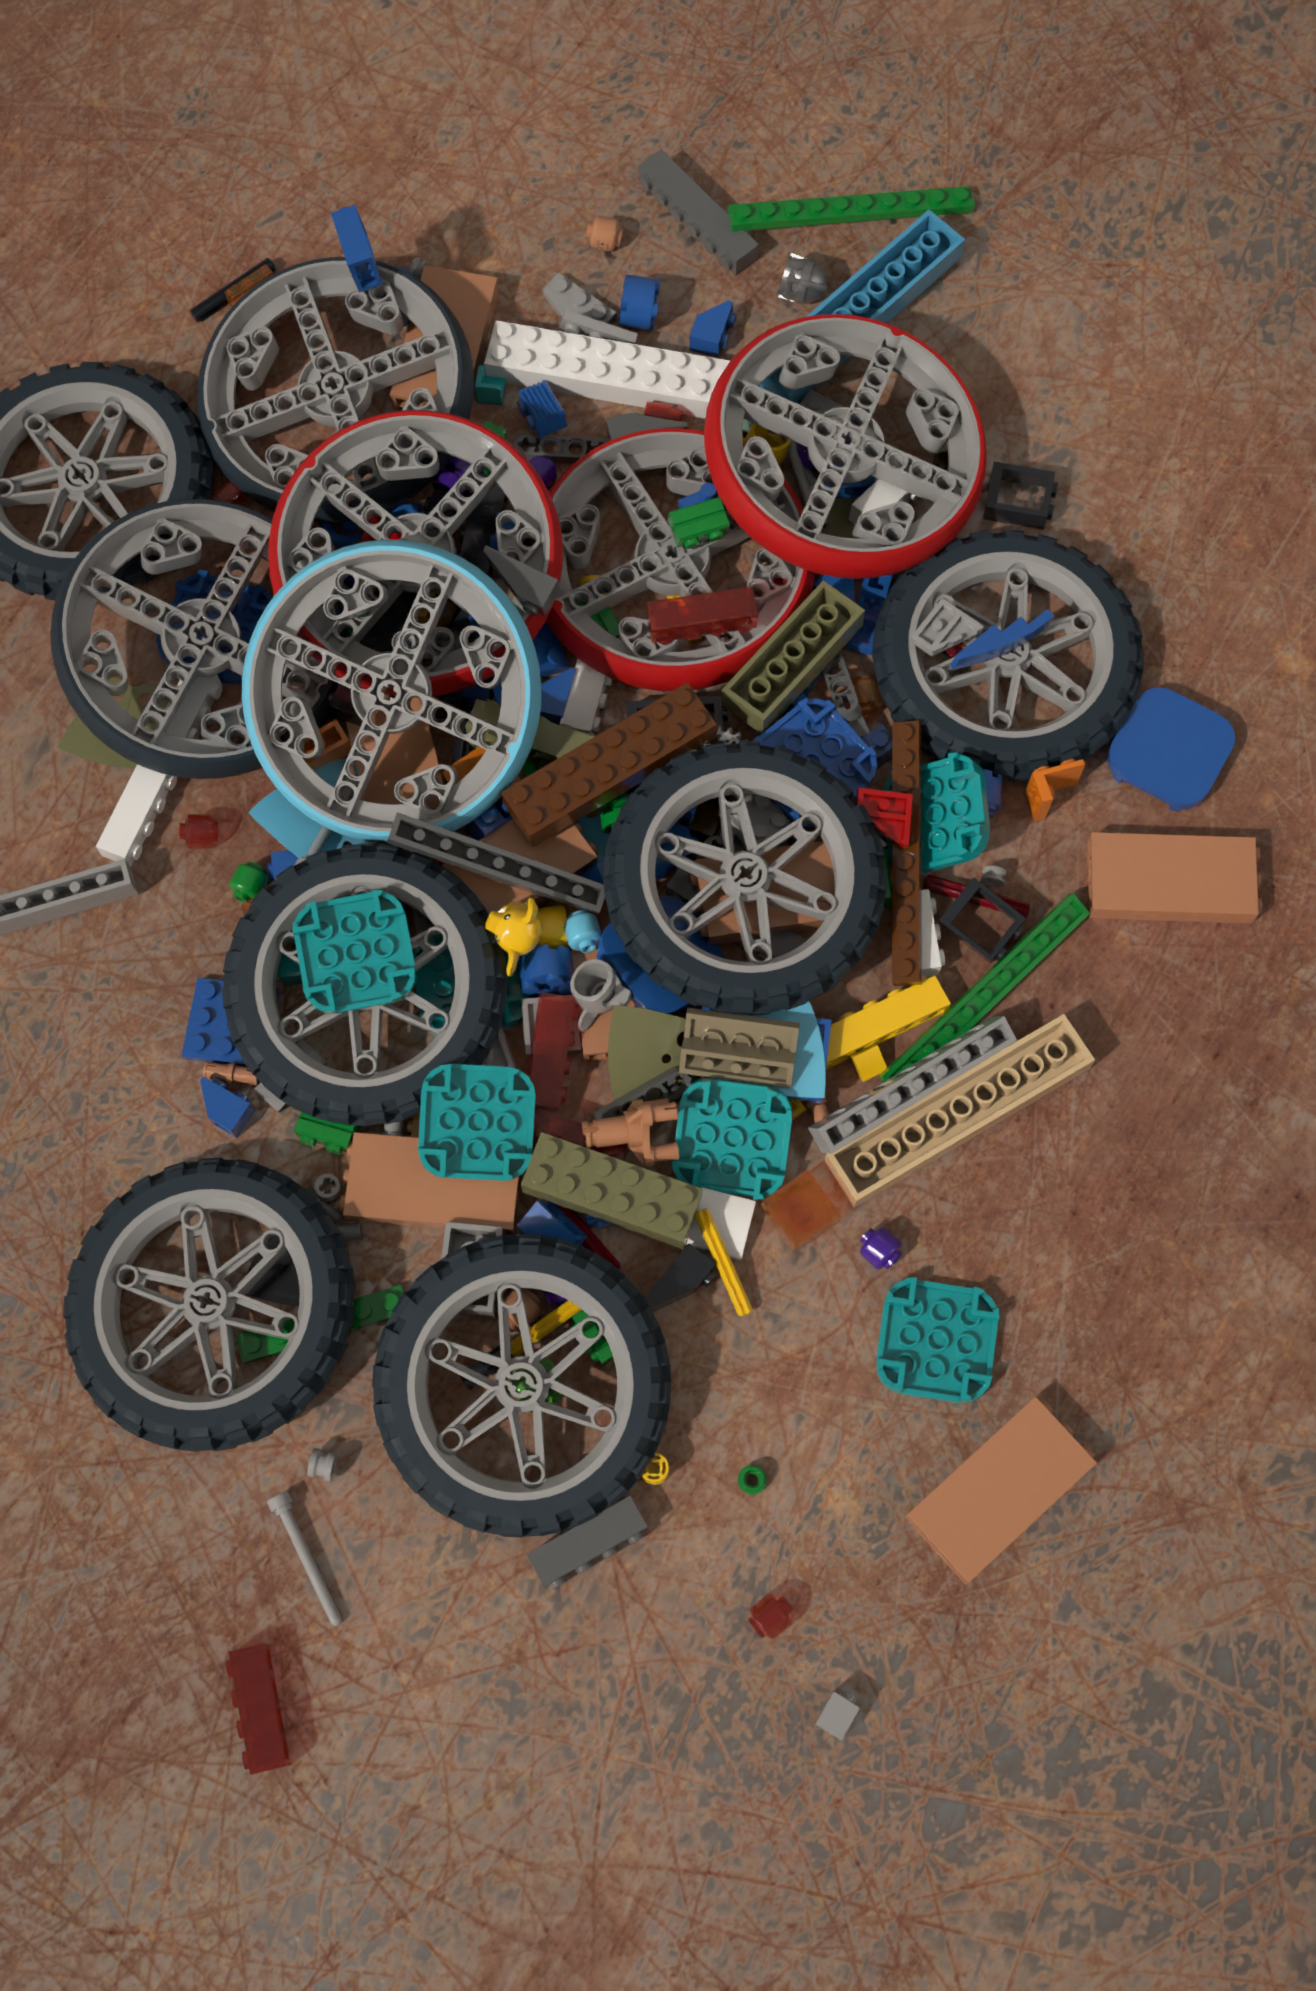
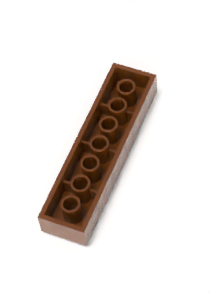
[501,682,717,847]

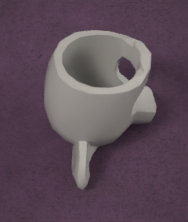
[570,959,631,1032]

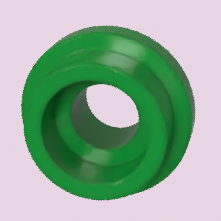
[738,1465,767,1495]

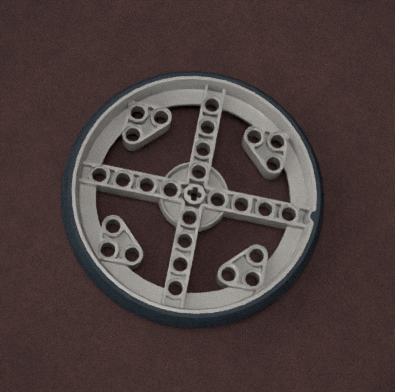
[197,257,474,523]
[50,499,348,779]

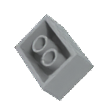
[441,1222,505,1318]

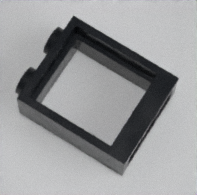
[983,461,1058,530]
[938,877,1026,963]

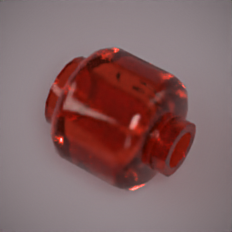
[179,814,218,849]
[748,1593,794,1639]

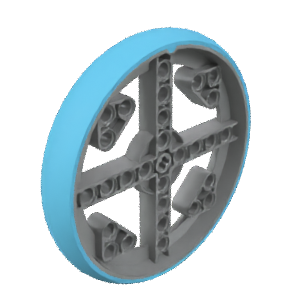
[242,540,541,844]

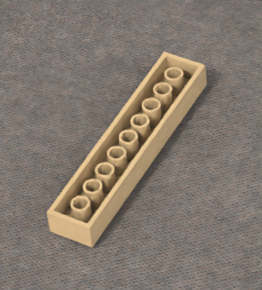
[824,1014,1095,1208]

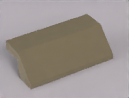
[679,1008,800,1088]

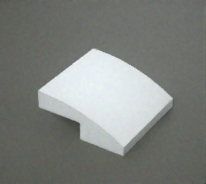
[687,1187,756,1261]

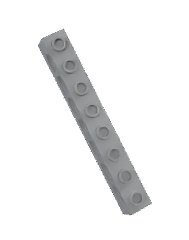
[808,1016,1017,1153]

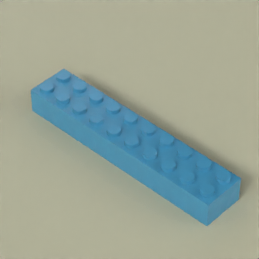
[759,209,965,404]

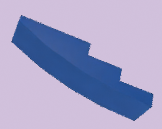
[846,574,893,655]
[950,609,1055,670]

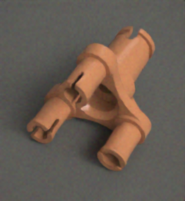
[582,1098,679,1167]

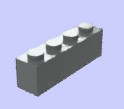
[527,1496,648,1590]

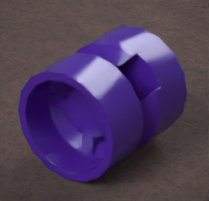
[432,456,472,497]

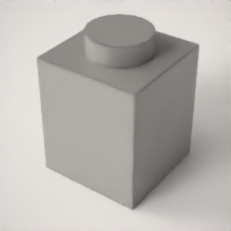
[814,1690,860,1740]

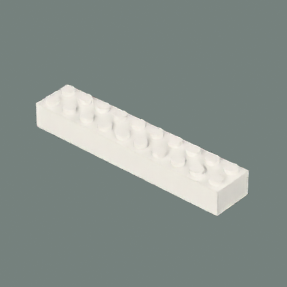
[484,320,730,418]

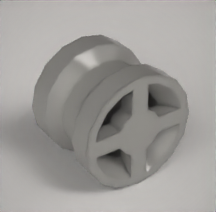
[307,1448,338,1482]

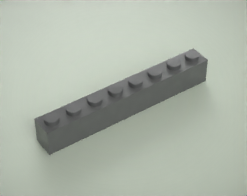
[386,812,605,915]

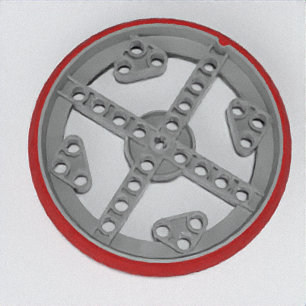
[704,314,987,579]
[268,410,563,697]
[530,428,815,691]

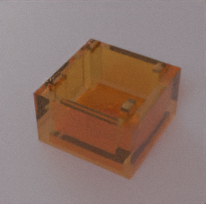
[761,1170,842,1254]

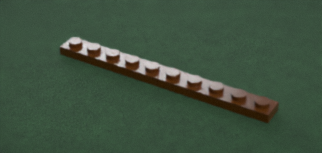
[892,720,922,986]

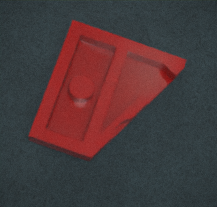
[856,788,913,848]

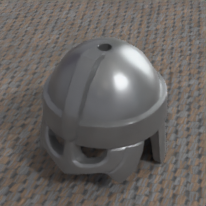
[776,252,827,305]

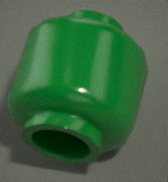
[229,861,269,904]

